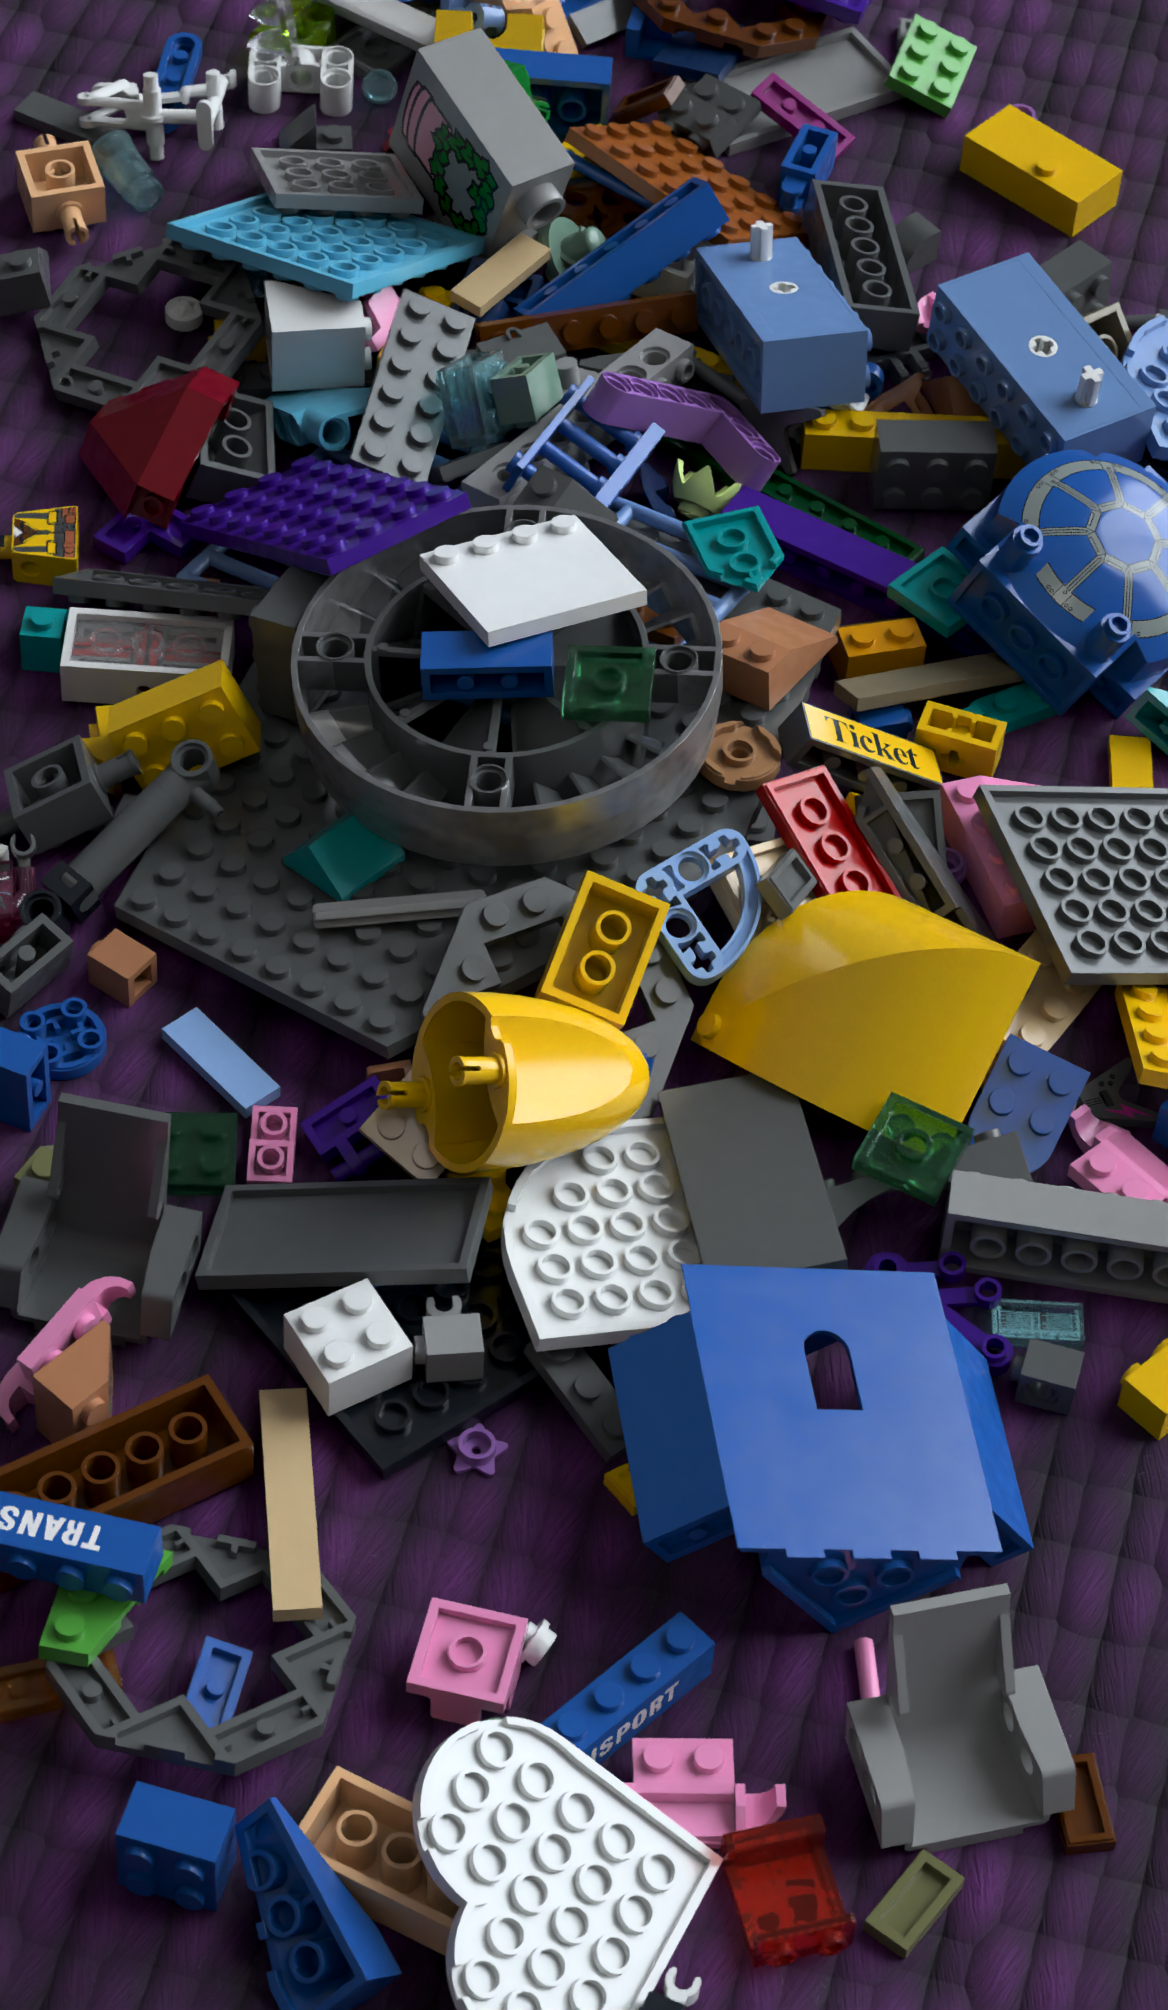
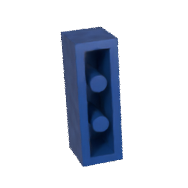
[420,630,554,700]

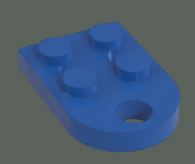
[966,1033,1091,1174]

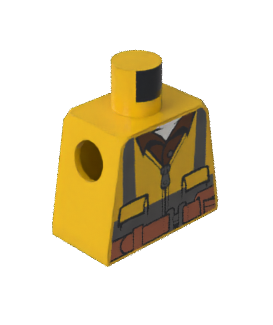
[0,506,79,586]

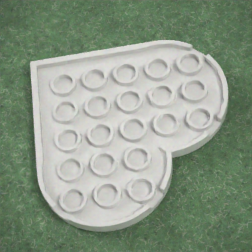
[412,1717,723,2010]

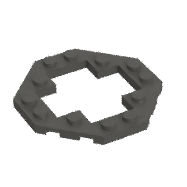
[34,238,266,412]
[418,876,694,1120]
[45,1524,356,1777]

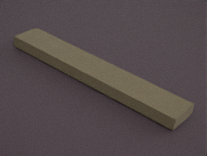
[833,652,1025,712]

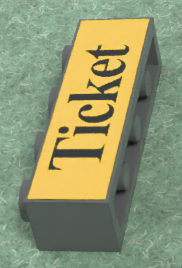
[777,702,944,792]

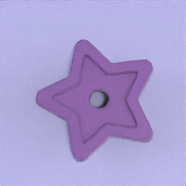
[447,1423,508,1477]

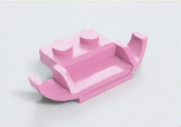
[1067,1104,1168,1203]
[0,1276,137,1434]
[624,1738,787,1849]

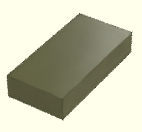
[863,1849,965,1960]

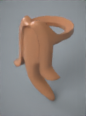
[864,373,933,414]

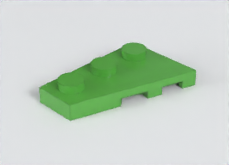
[39,1550,173,1667]

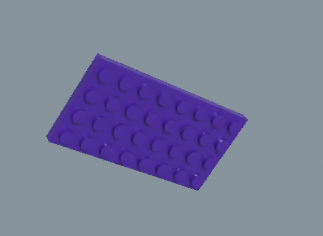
[179,456,472,576]

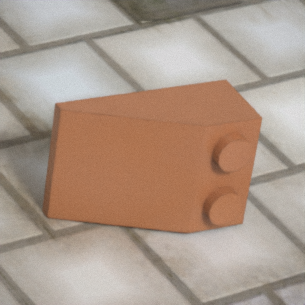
[719,607,838,711]

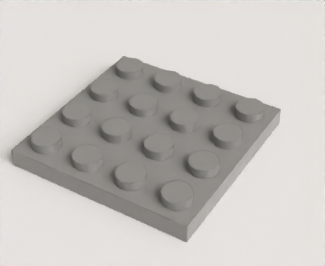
[250,147,424,218]

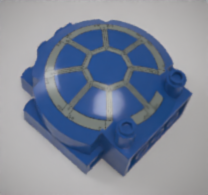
[946,449,1168,719]

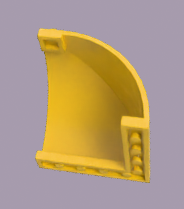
[690,890,1041,1158]

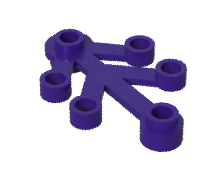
[864,1251,1013,1376]

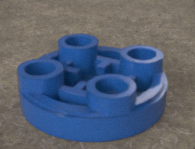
[18,997,107,1080]

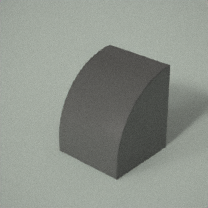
[895,211,941,274]

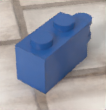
[777,123,838,213]

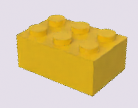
[107,659,261,790]
[534,870,671,1030]

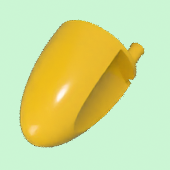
[376,992,650,1173]

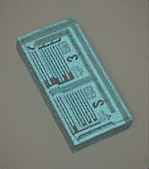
[989,1299,1085,1350]

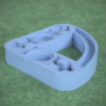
[634,829,762,986]

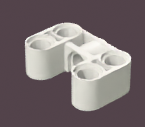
[248,43,354,117]

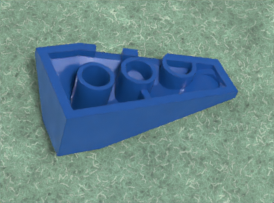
[234,1797,402,2010]

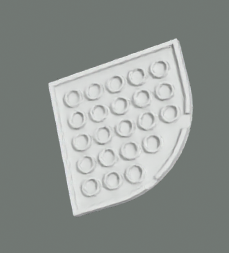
[501,1117,702,1352]

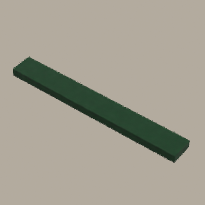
[655,436,926,563]

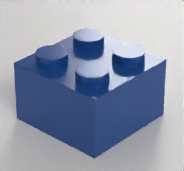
[115,1781,237,1912]

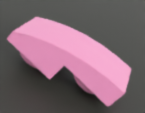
[247,1105,298,1184]

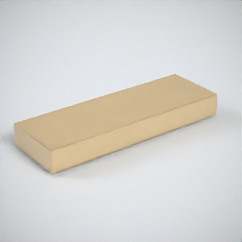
[450,232,551,317]

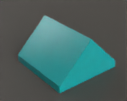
[283,813,406,901]

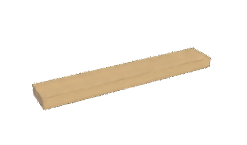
[259,1388,323,1622]

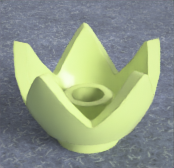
[672,458,742,520]

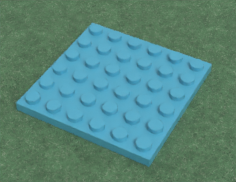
[166,193,485,302]

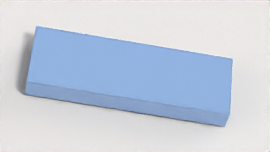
[162,1007,280,1119]

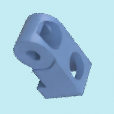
[440,0,505,37]

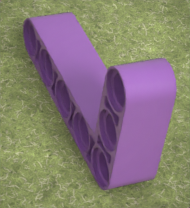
[582,371,781,492]

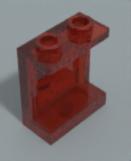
[719,1813,857,1968]

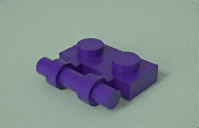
[299,1075,388,1182]

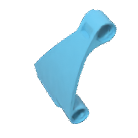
[265,388,498,451]

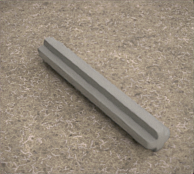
[312,889,486,929]

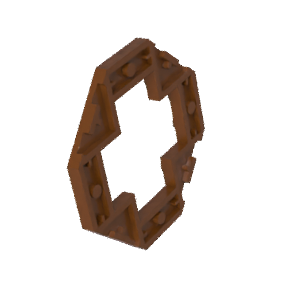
[632,0,828,59]

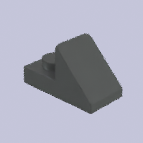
[279,104,353,152]

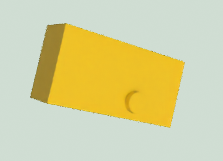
[959,104,1123,237]

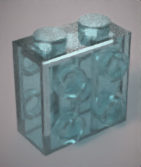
[435,350,515,453]

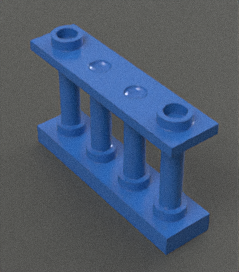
[502,375,666,508]

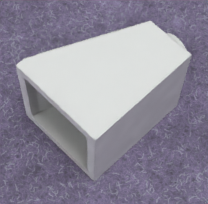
[264,280,372,391]

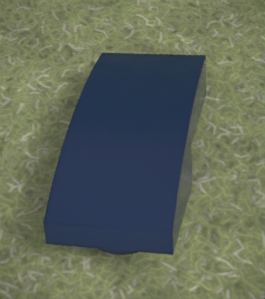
[638,462,676,537]

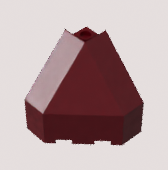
[79,366,240,529]

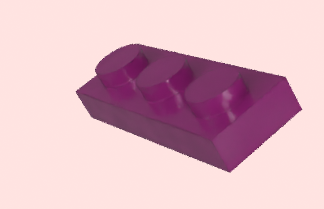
[750,72,856,163]

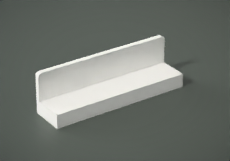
[316,0,436,51]

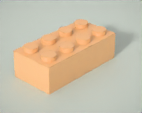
[299,1766,459,1956]

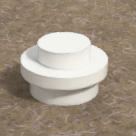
[521,1619,557,1667]

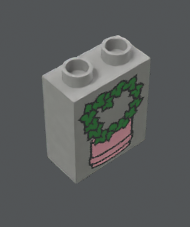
[388,27,575,263]

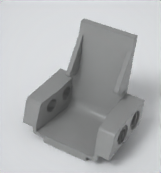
[845,1583,1076,1853]

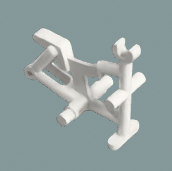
[77,69,237,161]

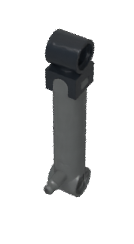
[19,739,224,935]

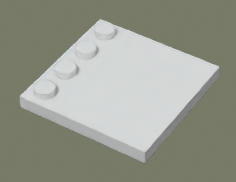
[419,514,647,647]

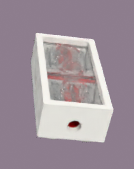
[60,607,235,704]

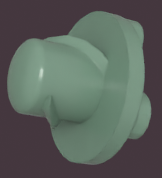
[537,217,606,282]

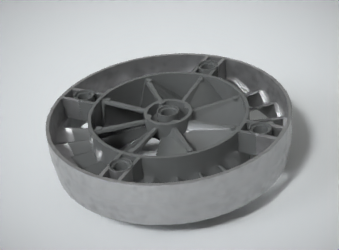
[290,505,723,866]

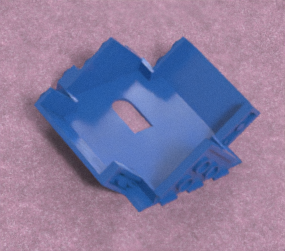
[608,1264,1034,1634]

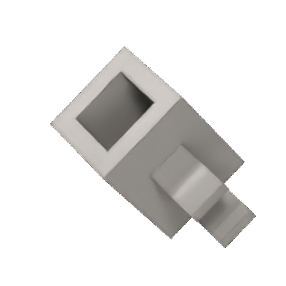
[414,1295,484,1383]

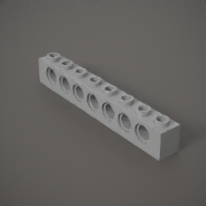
[461,328,695,508]

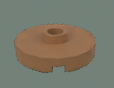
[700,721,781,792]

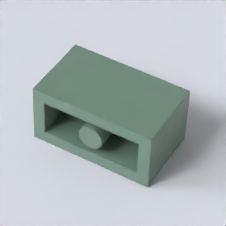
[490,352,564,429]

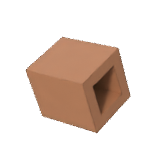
[87,928,157,1008]

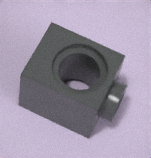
[1009,1338,1085,1416]

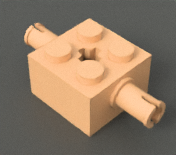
[15,134,106,246]

